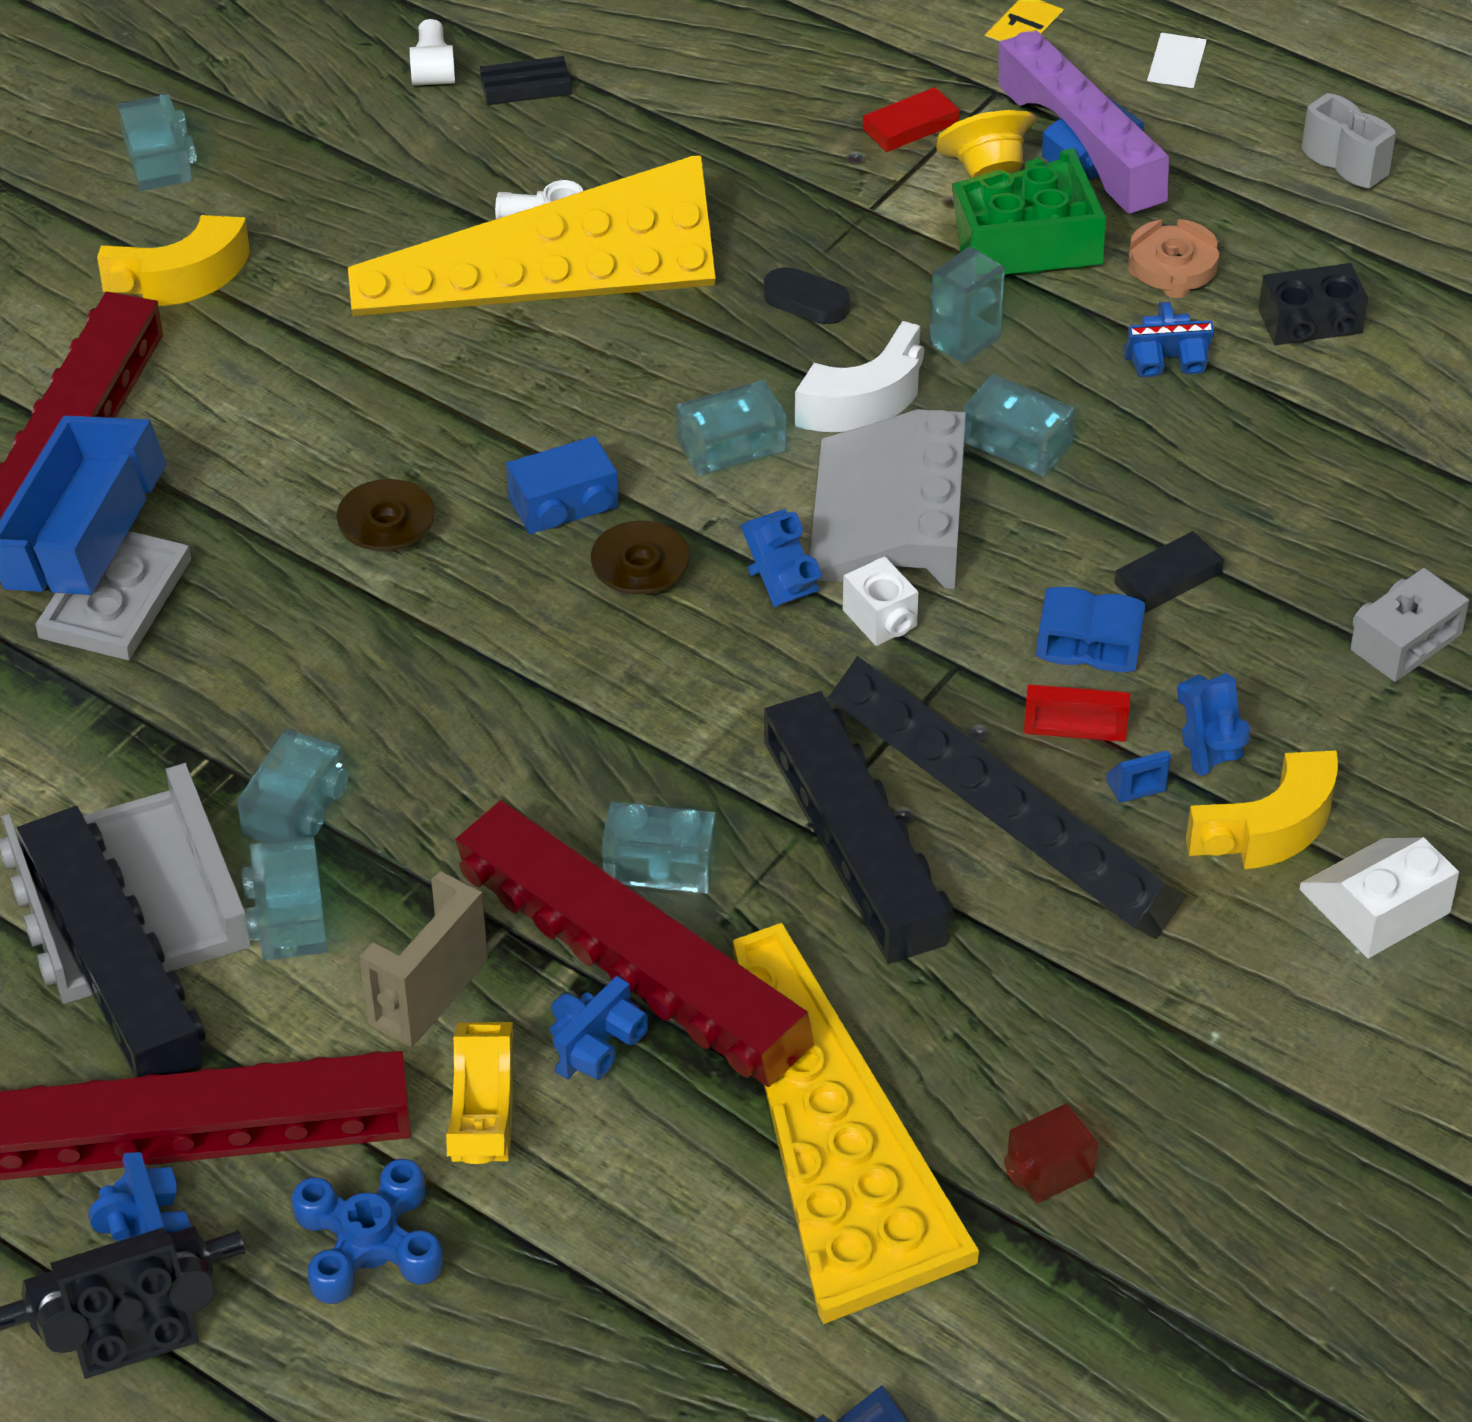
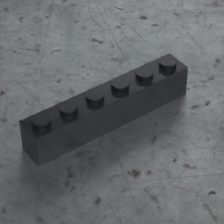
[764,691,953,964]
[17,805,206,1078]

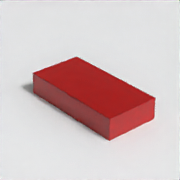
[863,87,959,153]
[1024,684,1130,742]

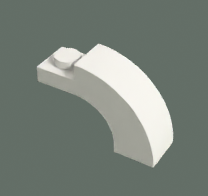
[795,321,924,432]

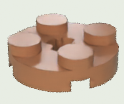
[1128,219,1220,298]

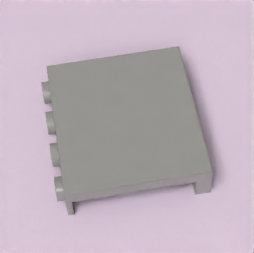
[0,763,251,1004]

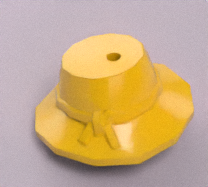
[936,110,1038,178]

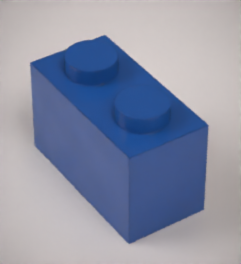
[506,436,619,535]

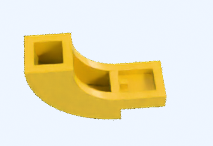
[97,215,250,306]
[1186,750,1338,869]
[446,1022,513,1164]

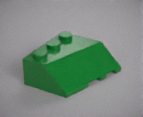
[952,147,1106,278]

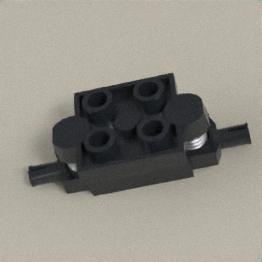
[0,1226,245,1379]

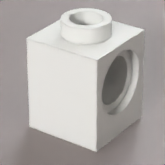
[843,556,919,646]

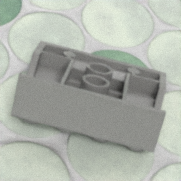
[810,409,966,589]

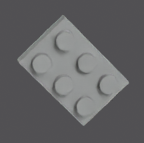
[35,531,191,661]

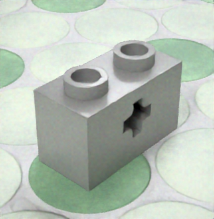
[1350,568,1469,682]

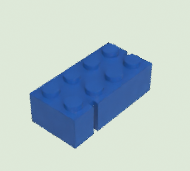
[0,416,167,595]

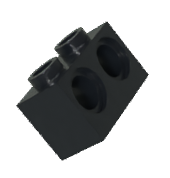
[1258,263,1368,346]

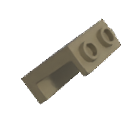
[359,871,488,1048]

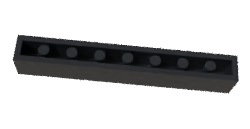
[828,656,1187,939]

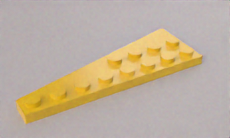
[348,155,716,316]
[733,923,979,1324]

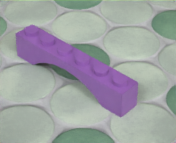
[999,30,1169,214]

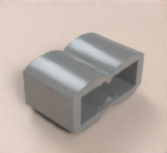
[1302,93,1396,188]

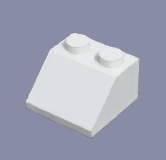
[1299,837,1459,958]

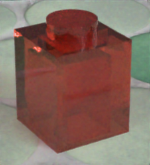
[1004,1103,1098,1204]

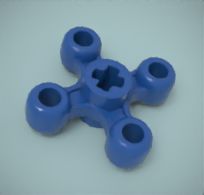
[292,1159,444,1304]

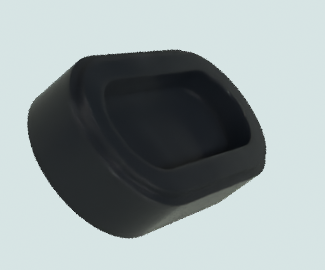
[764,267,850,324]

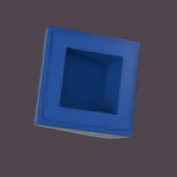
[1106,750,1171,803]

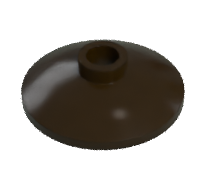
[337,479,434,551]
[591,521,689,594]

